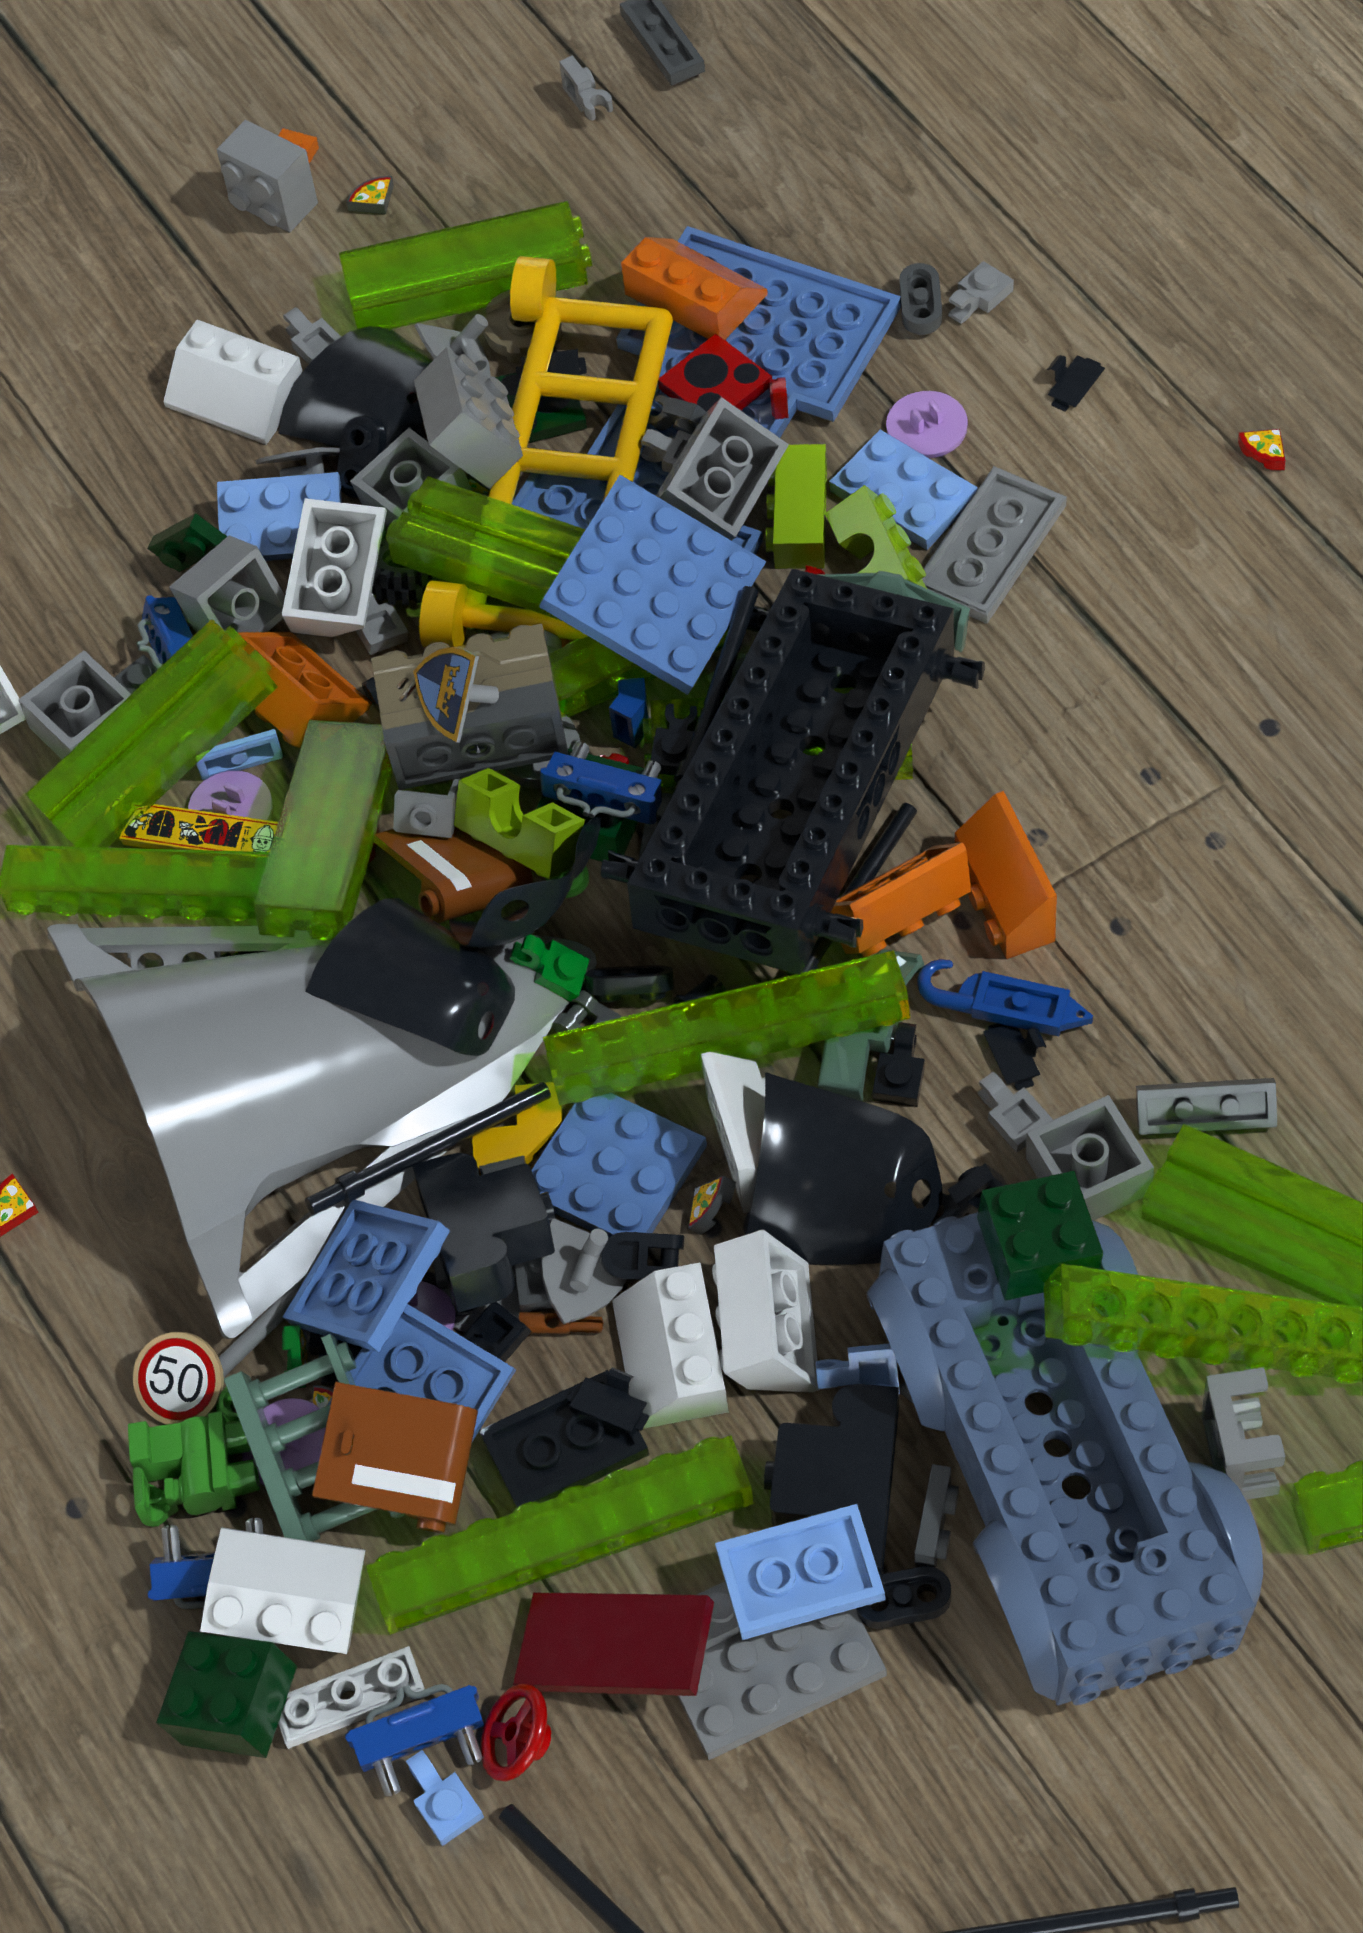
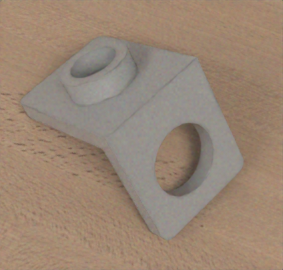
[393,779,460,838]

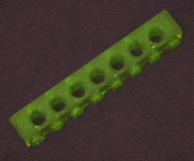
[1044,1264,1363,1384]

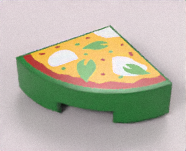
[282,1325,308,1388]

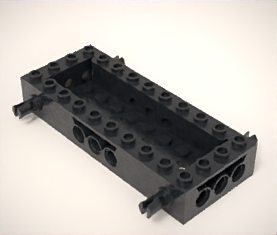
[601,569,985,975]

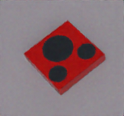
[658,333,772,412]

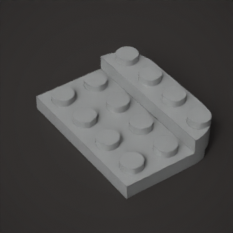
[677,1582,887,1760]

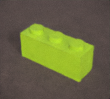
[766,444,827,569]

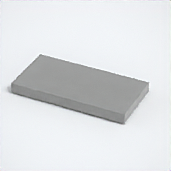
[922,466,1067,624]

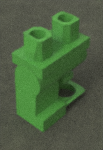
[128,1411,260,1527]

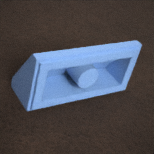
[193,729,283,781]

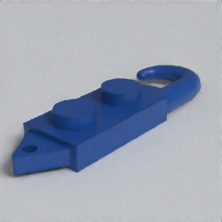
[917,959,1093,1037]

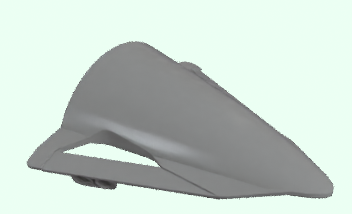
[47,924,597,1339]

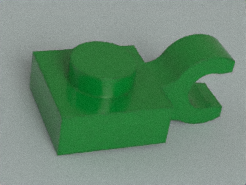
[509,934,590,1002]

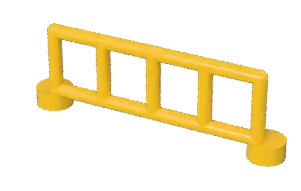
[419,256,673,648]

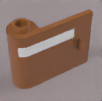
[374,827,533,923]
[312,1382,478,1533]

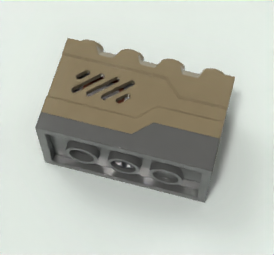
[371,624,569,790]

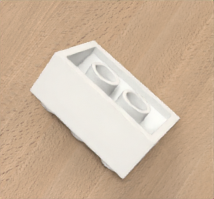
[163,320,303,445]
[282,498,387,637]
[701,1052,765,1213]
[712,1229,820,1392]
[612,1262,729,1429]
[200,1527,366,1654]

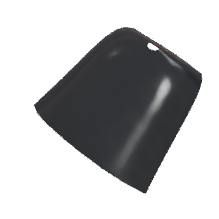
[279,326,434,450]
[305,898,515,1056]

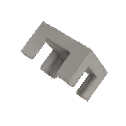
[1201,1367,1285,1500]

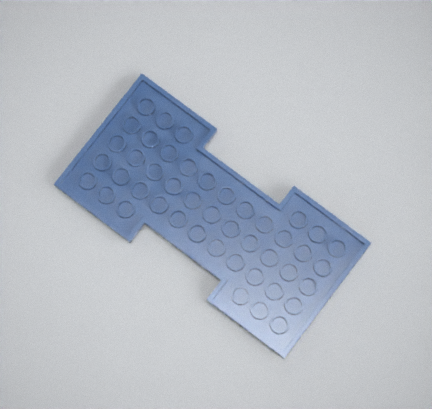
[467,226,901,611]

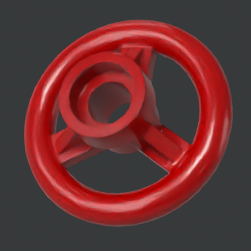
[480,1684,551,1782]

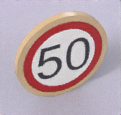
[133,1331,224,1425]

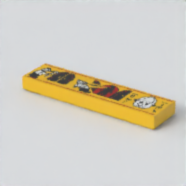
[119,801,293,869]

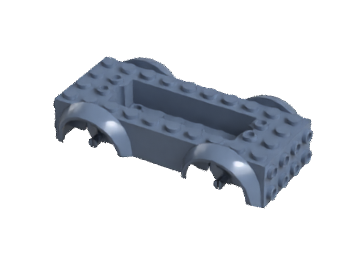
[866,1212,1263,1706]

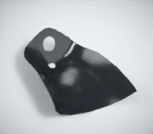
[449,817,602,947]
[746,1072,943,1265]

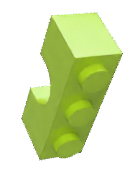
[825,485,927,589]
[454,768,585,879]

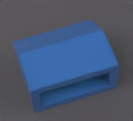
[609,678,650,748]

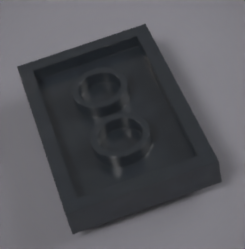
[479,1370,649,1516]

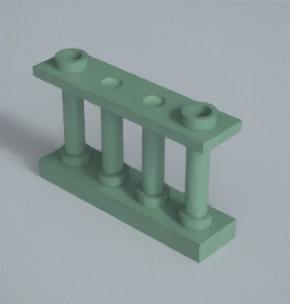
[224,1334,406,1542]

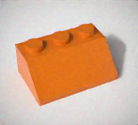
[621,237,768,340]
[216,632,372,748]
[955,791,1057,959]
[831,842,971,957]

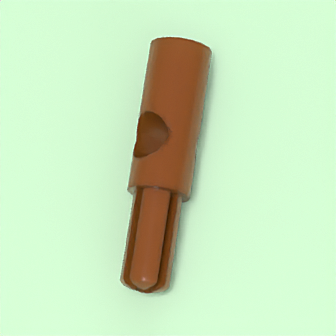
[519,1312,603,1334]

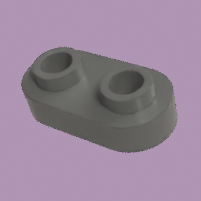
[899,263,942,335]

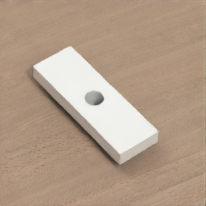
[278,1646,425,1749]

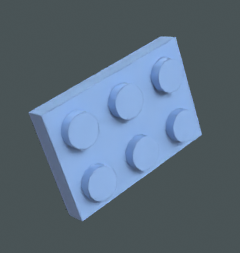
[829,429,977,550]
[217,472,342,561]
[715,1504,885,1640]

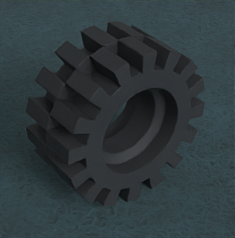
[372,536,442,605]

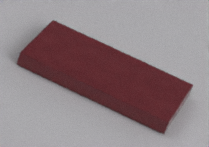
[513,1592,714,1696]

